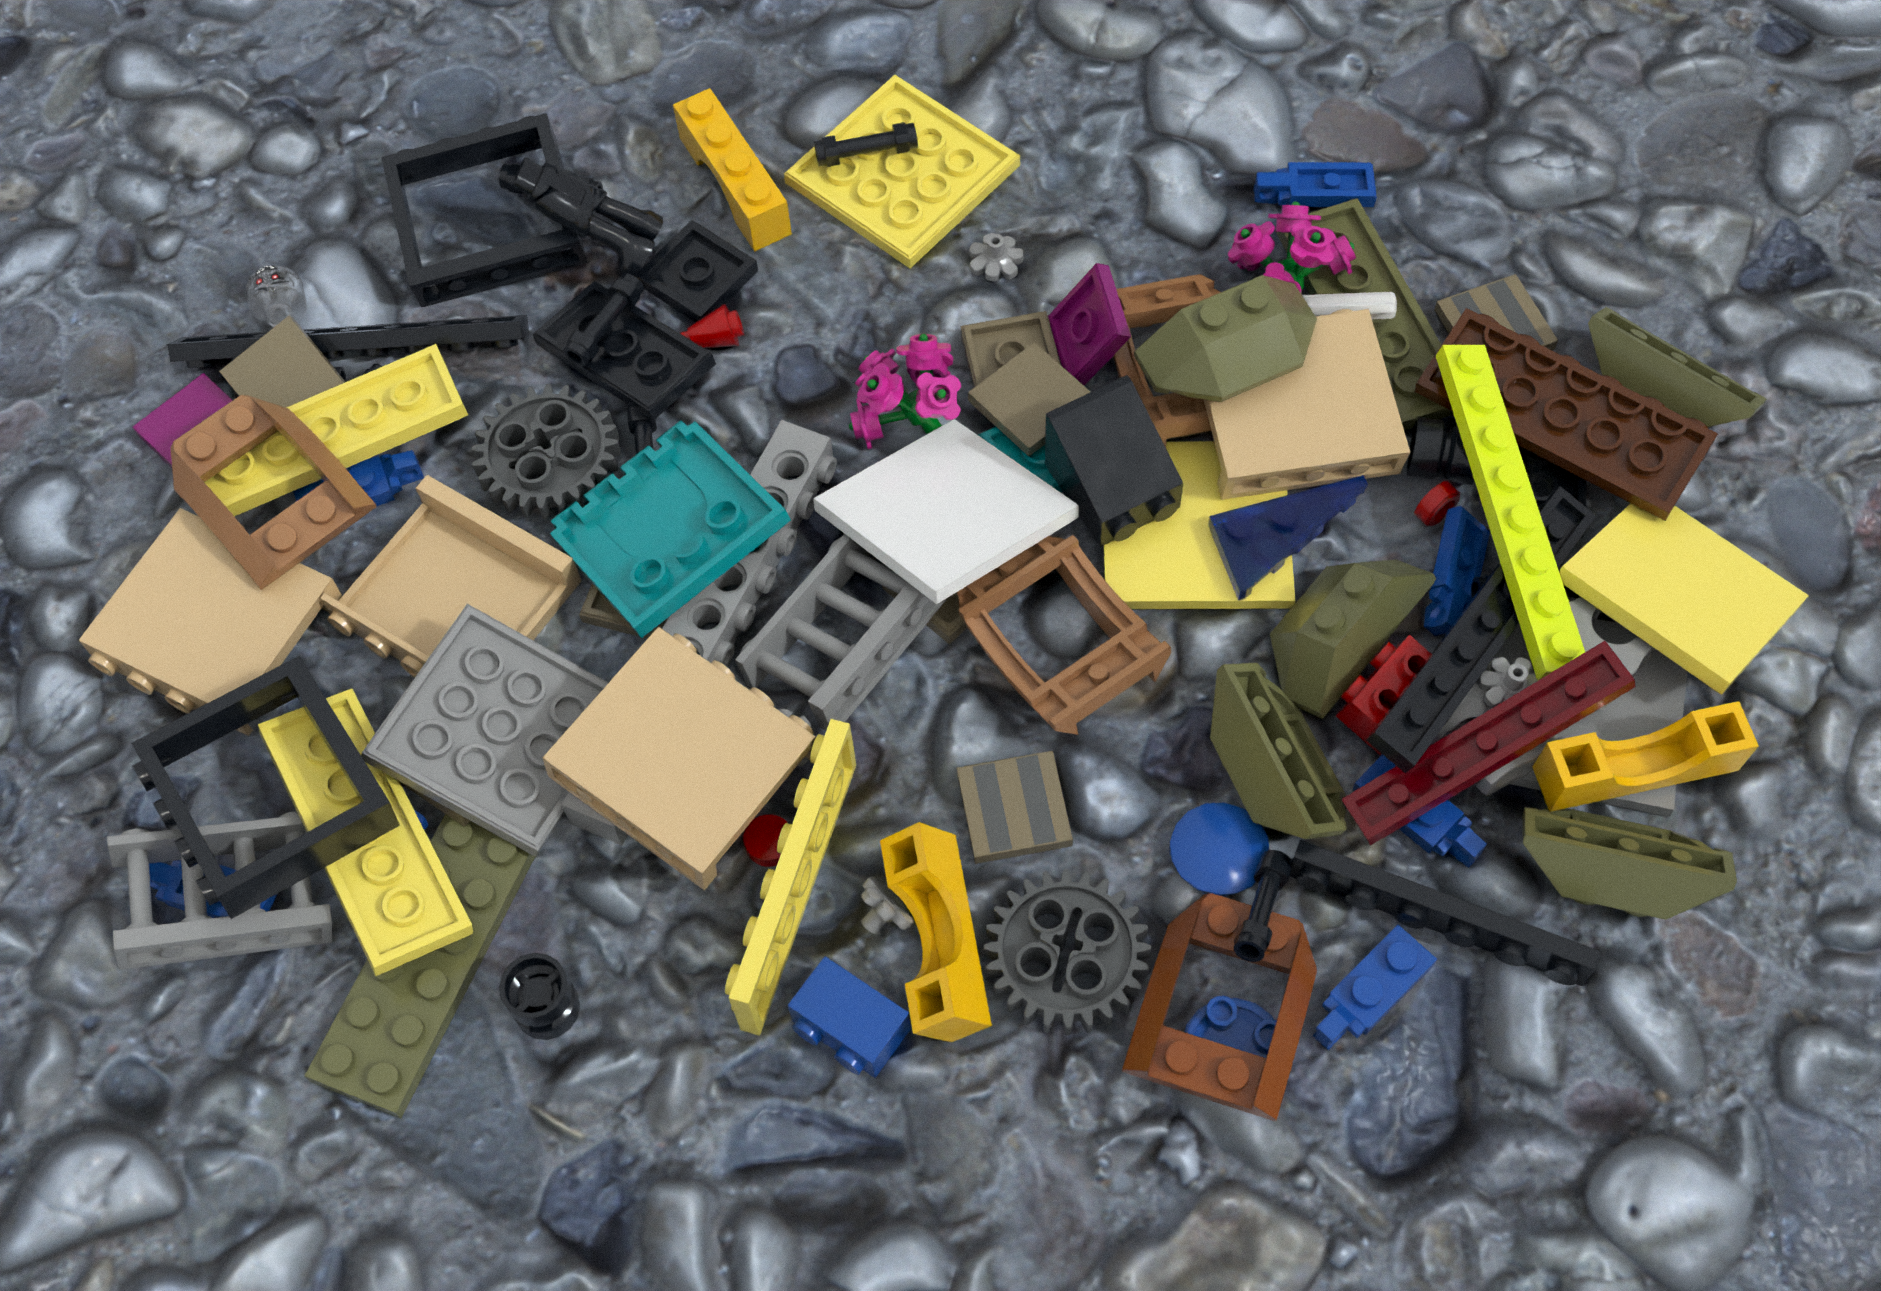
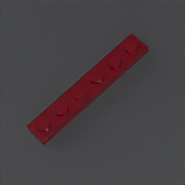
[1341,641,1636,846]

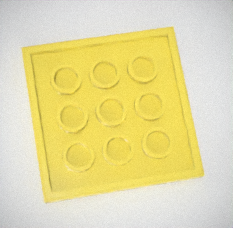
[784,75,1020,269]
[1103,441,1295,609]
[1559,503,1809,695]

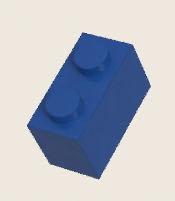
[787,956,911,1078]

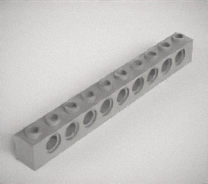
[561,420,837,846]

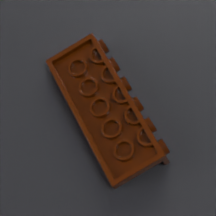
[1414,308,1718,521]

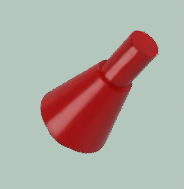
[680,304,744,348]

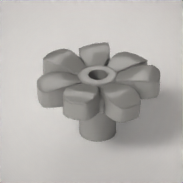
[969,233,1024,281]
[1478,657,1537,708]
[861,877,915,934]

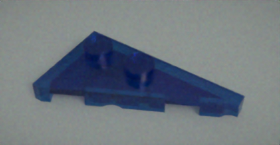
[1208,475,1368,601]

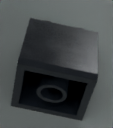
[1045,375,1183,547]

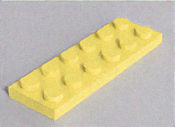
[204,344,468,517]
[258,688,473,976]
[725,719,856,1036]

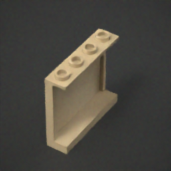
[1204,309,1410,500]
[320,475,581,677]
[79,508,342,736]
[542,626,816,891]

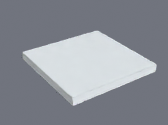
[814,419,1079,604]

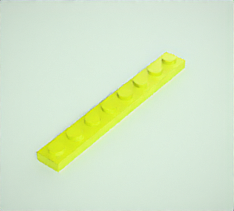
[1436,345,1585,681]

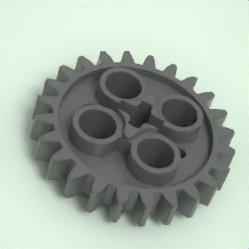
[471,384,621,519]
[984,869,1151,1035]

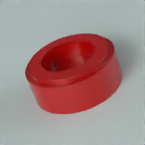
[1414,481,1460,526]
[743,814,788,867]

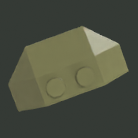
[1134,275,1317,402]
[1588,307,1767,427]
[1270,559,1436,719]
[1210,663,1347,839]
[1522,807,1737,920]

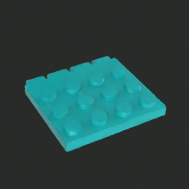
[550,420,791,638]

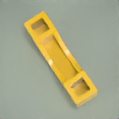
[673,88,792,252]
[1532,701,1759,812]
[880,822,992,1042]

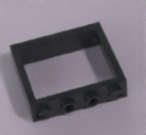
[381,113,588,308]
[131,656,400,919]

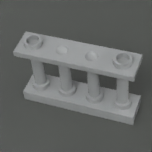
[735,534,949,731]
[107,811,332,970]

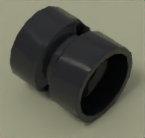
[1407,416,1474,485]
[499,953,580,1040]

